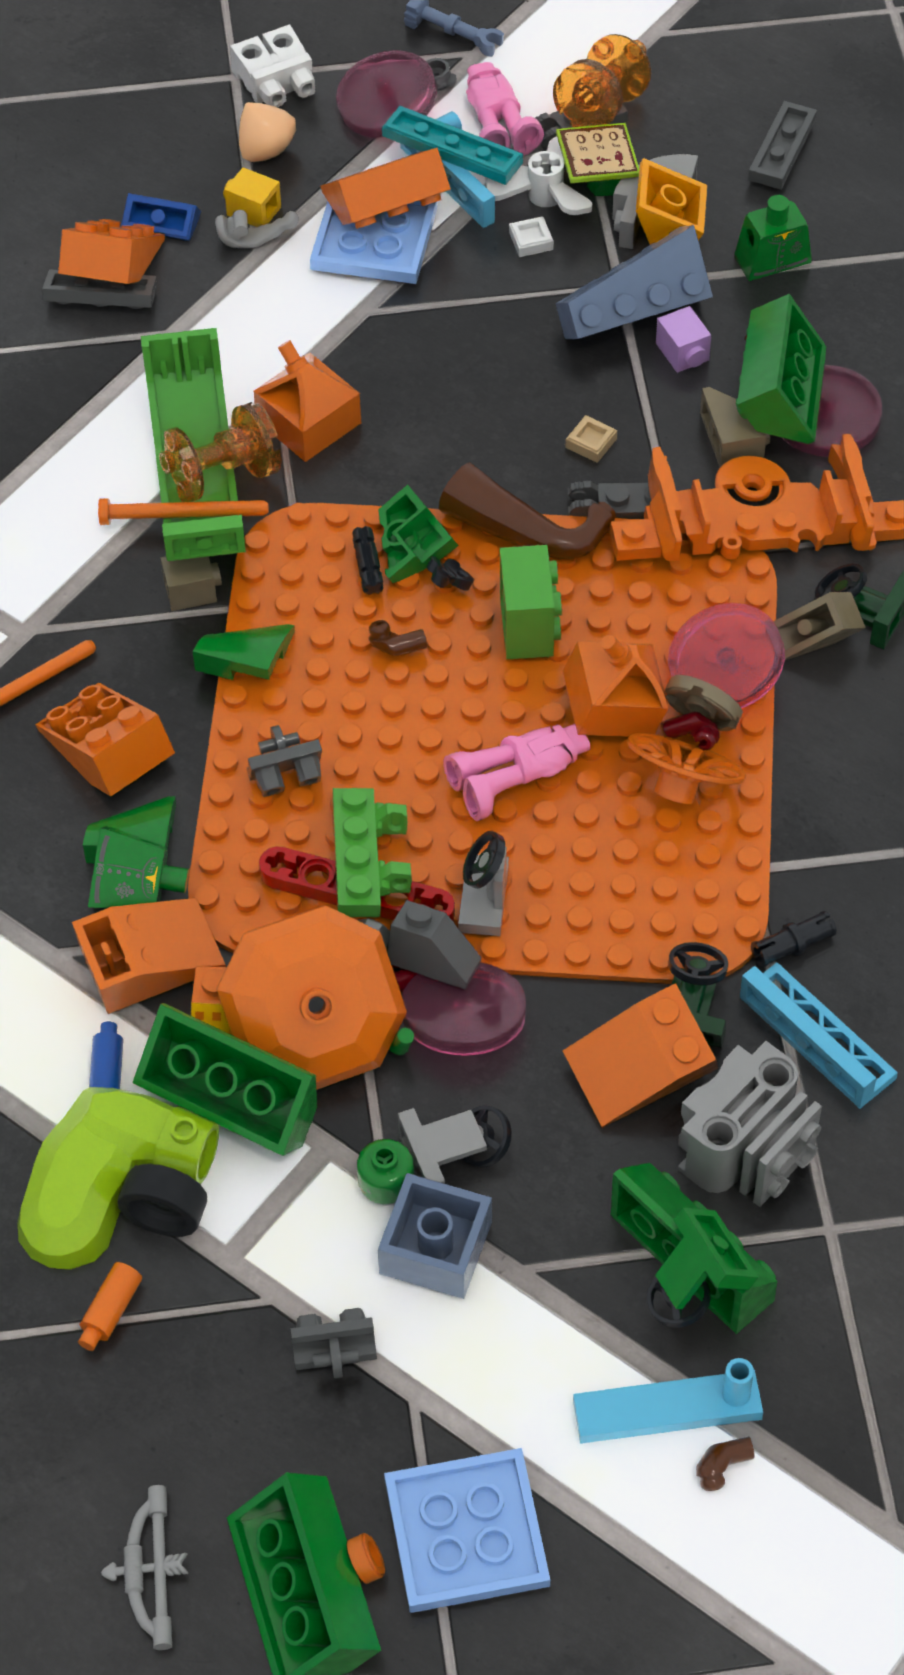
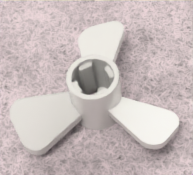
[485,136,592,215]

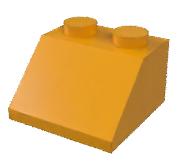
[636,158,707,245]

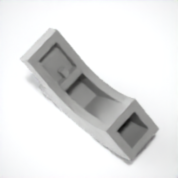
[612,154,698,249]

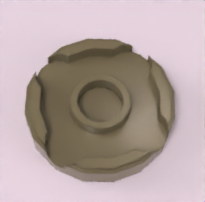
[665,675,743,732]

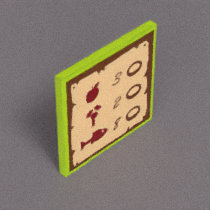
[556,123,639,183]

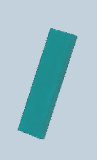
[382,106,523,185]

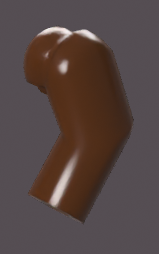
[369,620,427,656]
[696,1436,755,1491]

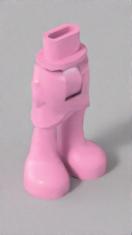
[466,62,544,156]
[443,724,590,821]

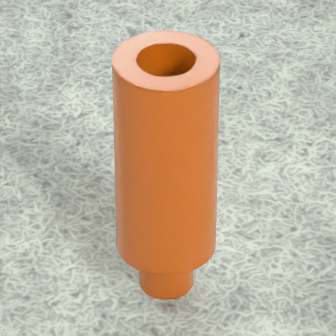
[78,1262,143,1351]

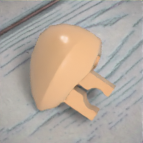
[239,102,296,162]

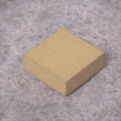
[565,415,618,463]

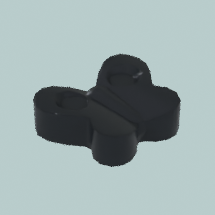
[426,556,474,591]

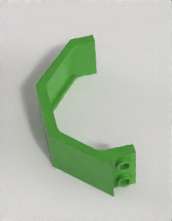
[141,328,246,561]

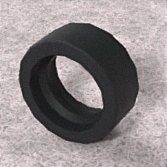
[118,1164,208,1237]

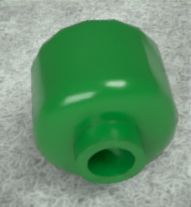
[357,1139,414,1205]

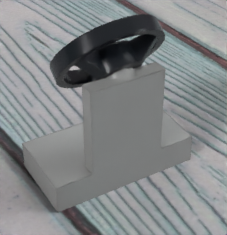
[458,831,509,936]
[398,1105,512,1184]

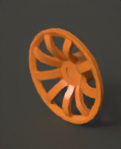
[627,733,746,804]

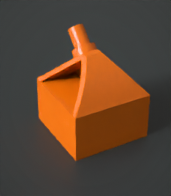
[253,340,361,462]
[563,635,669,737]

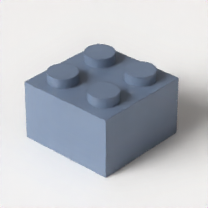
[377,1173,492,1299]

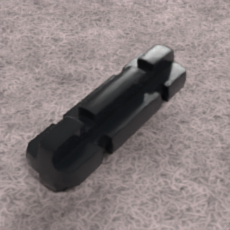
[352,526,383,595]

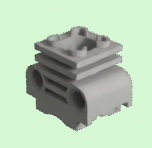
[678,1041,822,1207]

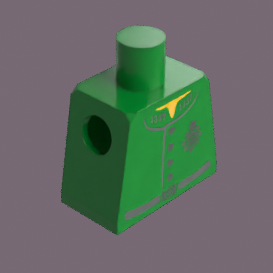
[734,195,812,281]
[88,826,189,908]

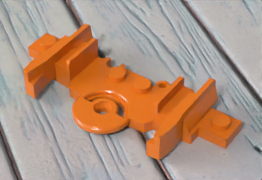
[609,434,904,561]

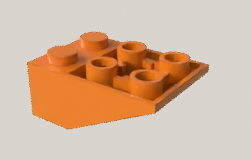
[58,219,165,284]
[35,683,175,796]
[72,898,226,1014]

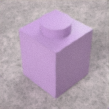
[656,306,711,373]

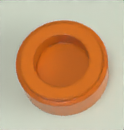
[347,1533,385,1584]

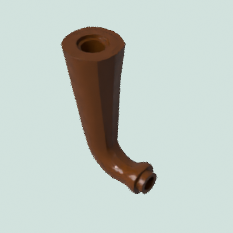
[439,462,616,559]

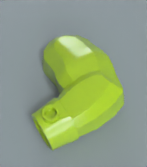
[17,1087,219,1270]

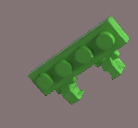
[332,788,412,917]

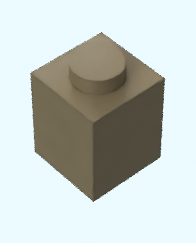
[161,556,222,611]

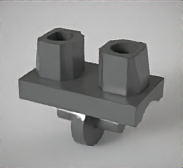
[247,725,322,797]
[290,1308,377,1379]

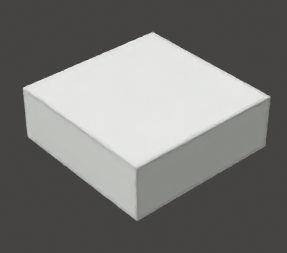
[509,216,554,257]

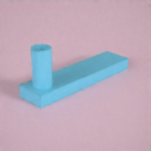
[400,111,495,228]
[573,1358,763,1444]

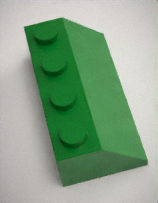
[736,294,827,444]
[132,1003,317,1156]
[610,1163,778,1334]
[226,1472,381,1675]

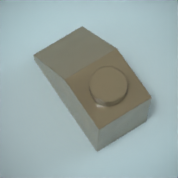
[700,387,770,467]
[765,592,866,661]

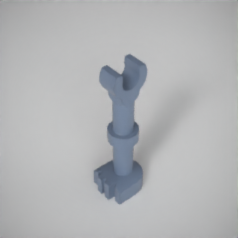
[404,0,504,57]

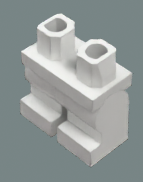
[230,24,315,107]

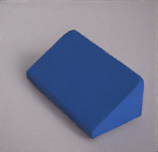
[121,193,201,241]

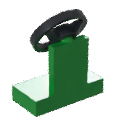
[647,1207,759,1328]

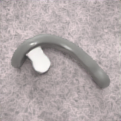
[215,210,299,248]

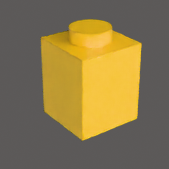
[223,167,281,227]

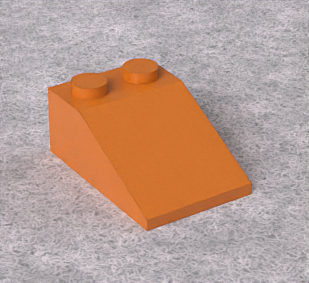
[563,983,718,1128]

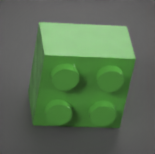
[500,545,562,660]

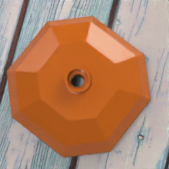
[216,905,407,1090]

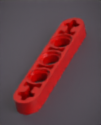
[259,846,455,921]

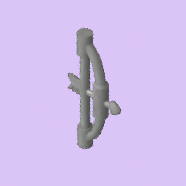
[101,1485,188,1650]

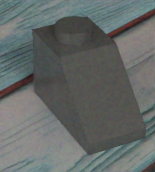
[388,900,481,990]

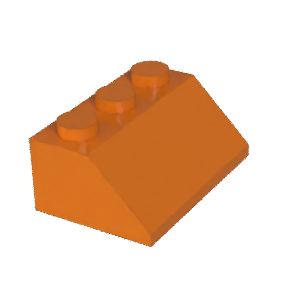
[320,147,451,229]

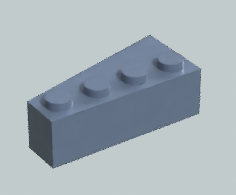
[555,225,713,339]

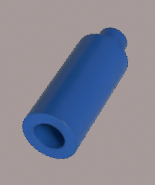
[89,1021,124,1089]

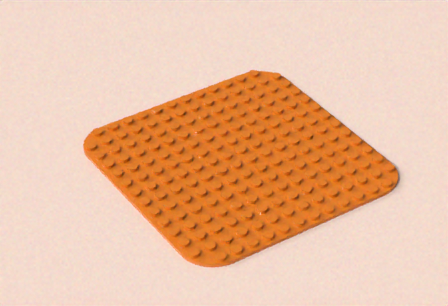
[188,503,777,984]

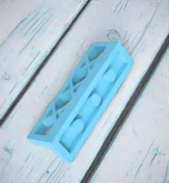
[740,962,898,1109]

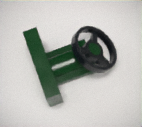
[815,563,904,650]
[642,942,728,1048]

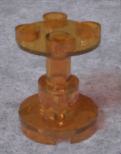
[553,34,651,127]
[159,402,282,502]

